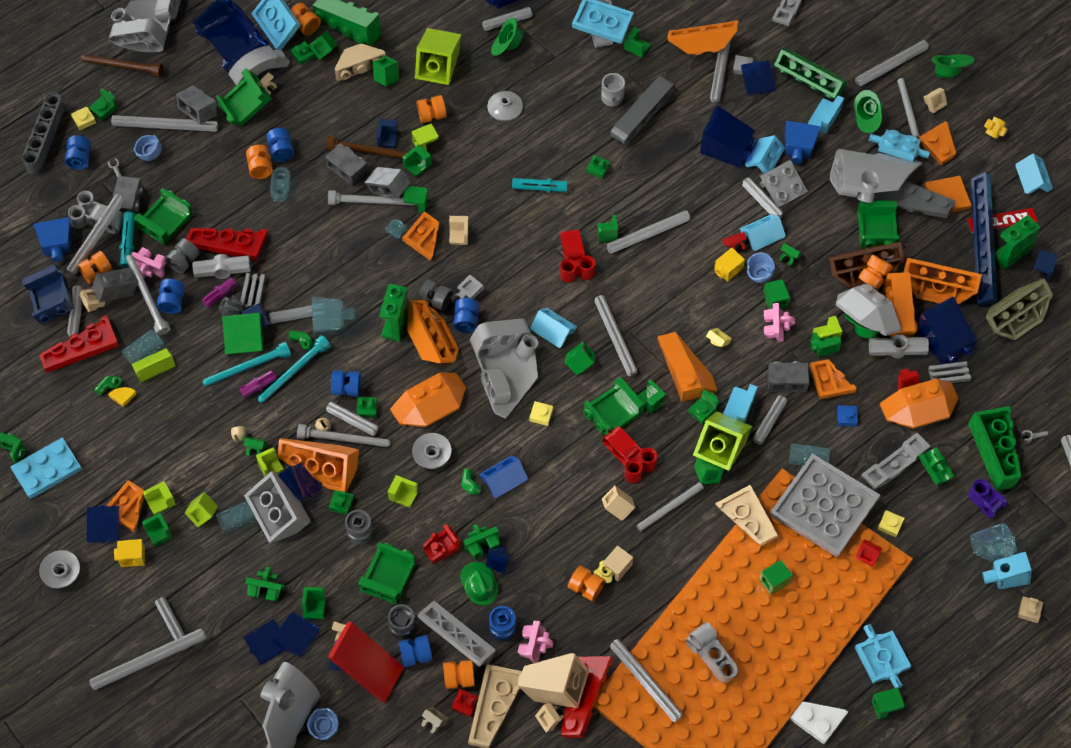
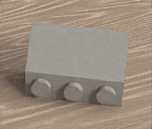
[244,471,311,543]

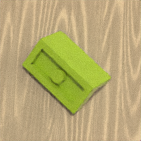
[132,348,175,382]

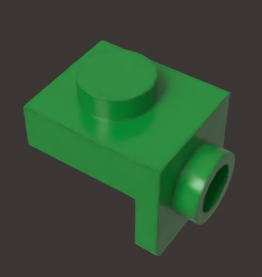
[0,432,26,463]

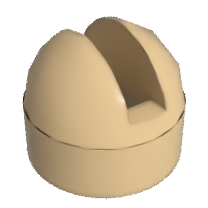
[315,417,331,432]
[231,426,247,442]

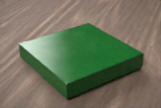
[222,313,264,355]

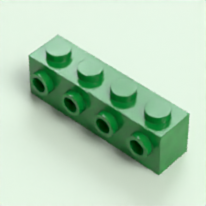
[774,49,849,99]

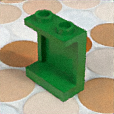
[216,68,272,127]
[133,188,193,246]
[857,201,900,248]
[995,215,1041,270]
[379,284,409,342]
[583,377,645,436]
[358,542,416,605]

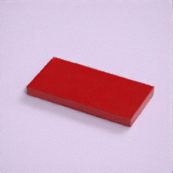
[328,622,404,702]

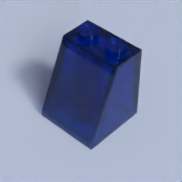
[700,105,756,168]
[917,296,977,365]

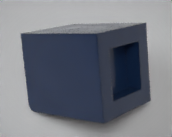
[376,119,398,148]
[1034,250,1058,282]
[242,303,272,327]

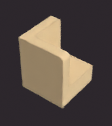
[449,216,469,245]
[602,485,635,520]
[603,546,633,582]

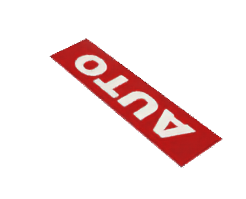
[967,208,1038,233]

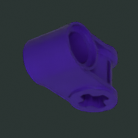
[968,479,1007,518]

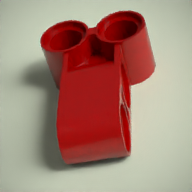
[560,229,595,283]
[602,427,657,484]

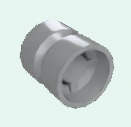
[601,73,625,107]

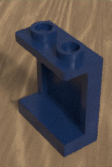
[22,264,74,324]

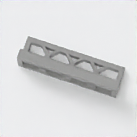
[418,601,496,667]

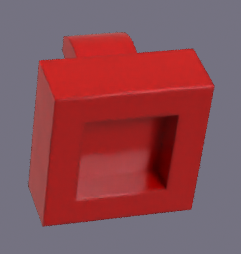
[722,232,747,251]
[898,368,919,390]
[855,539,883,567]
[451,689,479,718]

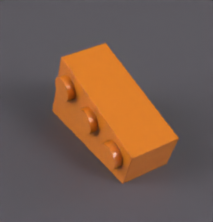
[882,272,918,338]

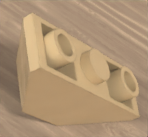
[335,44,386,82]

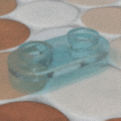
[270,167,291,202]

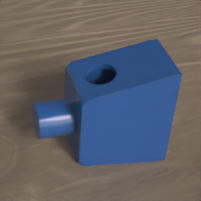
[784,121,820,164]
[34,217,73,262]

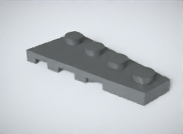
[873,181,955,218]

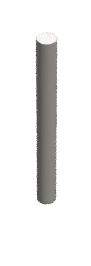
[897,78,920,139]
[636,482,704,532]

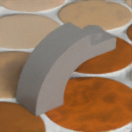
[229,46,290,86]

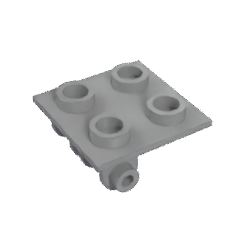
[760,160,808,207]

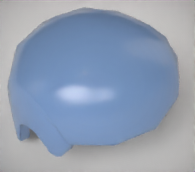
[134,135,162,161]
[747,252,775,283]
[307,708,339,740]

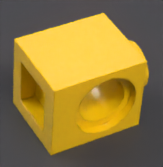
[714,248,745,282]
[114,539,145,567]

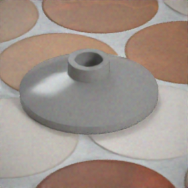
[487,91,523,121]
[412,433,451,469]
[39,550,80,588]

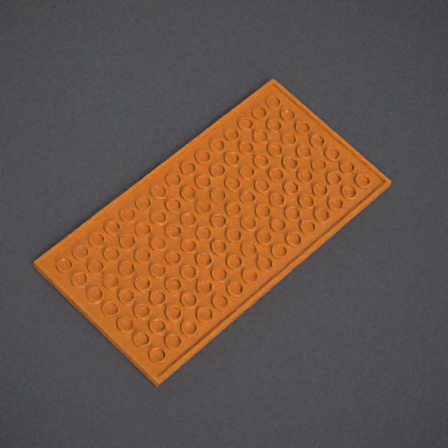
[593,469,913,748]

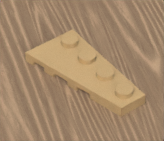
[468,664,522,748]

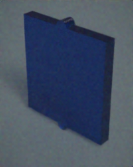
[741,60,776,95]
[278,462,322,502]
[87,504,119,543]
[271,612,320,658]
[243,619,291,665]

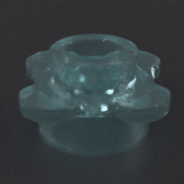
[385,219,407,239]

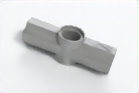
[193,254,251,279]
[869,334,929,358]

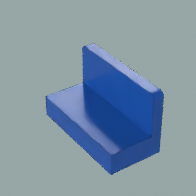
[479,455,528,498]

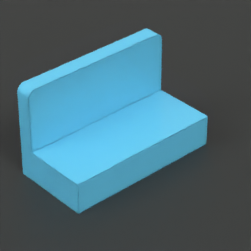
[808,96,844,134]
[745,135,785,174]
[1016,154,1053,195]
[740,214,786,251]
[530,307,577,348]
[723,384,757,423]

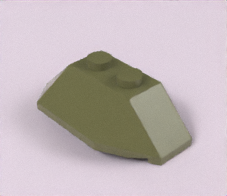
[986,278,1053,340]

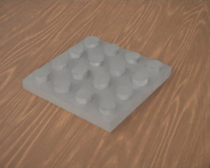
[770,454,880,558]

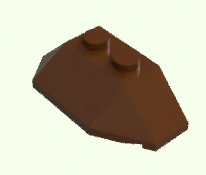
[829,242,904,289]

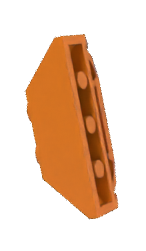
[667,20,739,55]
[904,258,982,307]
[407,300,459,363]
[390,373,466,427]
[880,379,959,429]

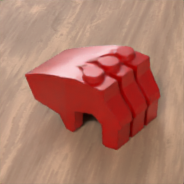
[423,524,461,564]

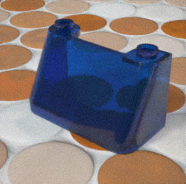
[192,0,273,73]

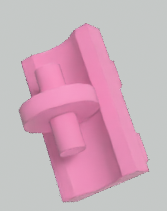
[131,247,166,279]
[764,303,795,342]
[518,621,554,663]

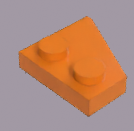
[919,121,956,166]
[402,212,439,261]
[809,359,856,399]
[103,480,144,532]

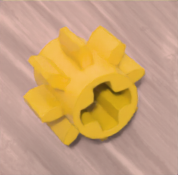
[984,116,1008,139]

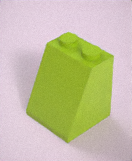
[415,28,461,85]
[693,412,752,471]

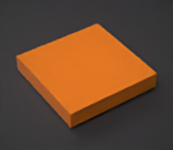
[924,176,972,213]

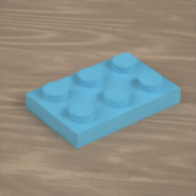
[251,0,301,50]
[572,0,634,44]
[11,437,82,499]

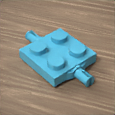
[869,129,930,162]
[855,624,911,688]

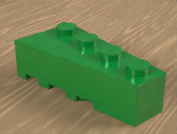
[312,0,382,46]
[968,406,1021,491]

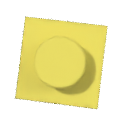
[71,107,96,130]
[706,328,732,347]
[529,402,553,426]
[878,510,904,537]

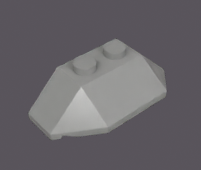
[836,284,901,336]

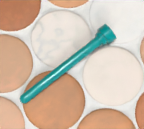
[258,335,331,403]
[203,342,291,386]

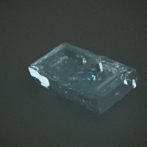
[121,329,164,364]
[789,443,830,466]
[216,501,256,533]

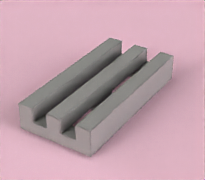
[240,273,265,309]
[928,361,971,383]

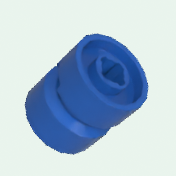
[266,128,294,162]
[65,136,91,170]
[157,279,185,314]
[454,298,479,333]
[331,370,361,397]
[489,606,516,641]
[398,635,433,668]

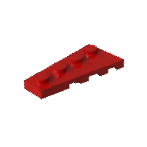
[186,228,268,261]
[39,315,119,373]
[561,656,614,738]

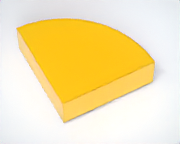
[108,387,137,407]

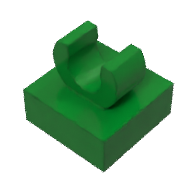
[291,41,315,66]
[586,155,610,179]
[779,243,803,266]
[357,397,377,418]
[243,437,268,456]
[329,490,354,515]

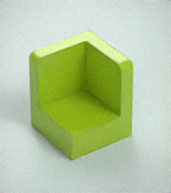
[412,124,439,151]
[813,316,842,341]
[256,448,284,477]
[388,475,418,508]
[143,481,176,515]
[185,492,218,527]

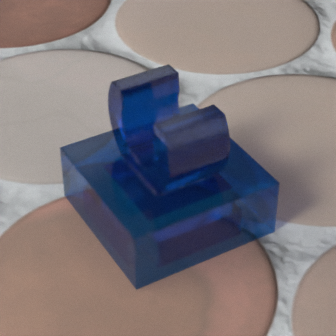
[486,546,509,573]

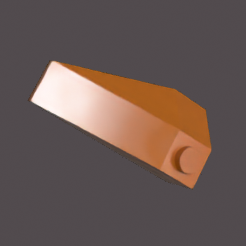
[657,332,718,403]
[278,438,359,492]

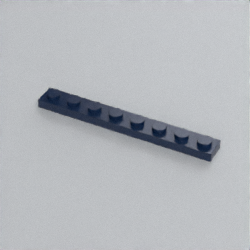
[971,172,997,307]

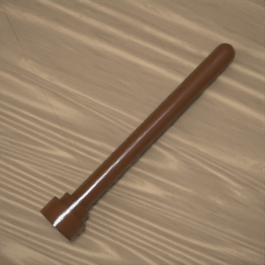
[80,55,163,77]
[326,136,408,159]

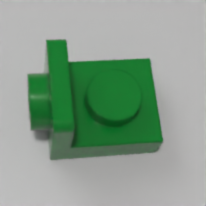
[89,88,118,121]
[810,332,841,358]
[688,390,719,424]

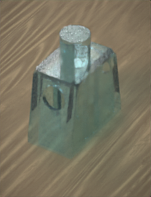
[312,297,355,335]
[970,523,1017,561]

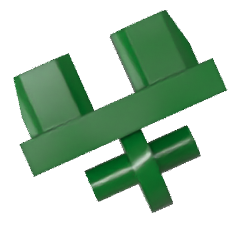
[919,447,954,486]
[463,524,500,559]
[245,567,285,601]

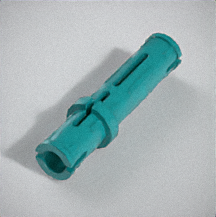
[512,178,568,193]
[119,212,136,268]

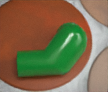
[289,330,313,350]
[94,376,122,396]
[461,469,481,495]

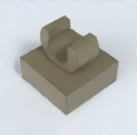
[422,707,450,733]

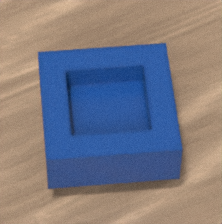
[837,405,858,427]

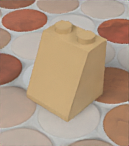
[518,653,589,708]

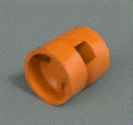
[290,3,321,36]
[417,95,447,123]
[246,145,273,179]
[77,251,113,285]
[859,254,893,289]
[568,565,605,602]
[443,660,474,689]

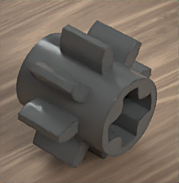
[219,295,243,316]

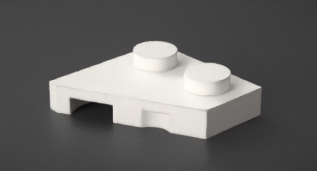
[790,702,848,744]

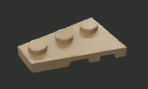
[715,485,778,546]

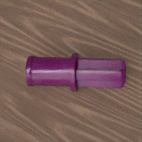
[202,278,237,307]
[238,371,276,399]

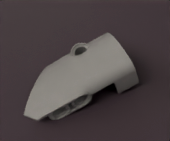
[109,0,181,52]
[830,149,922,203]
[470,319,539,419]
[261,662,321,748]

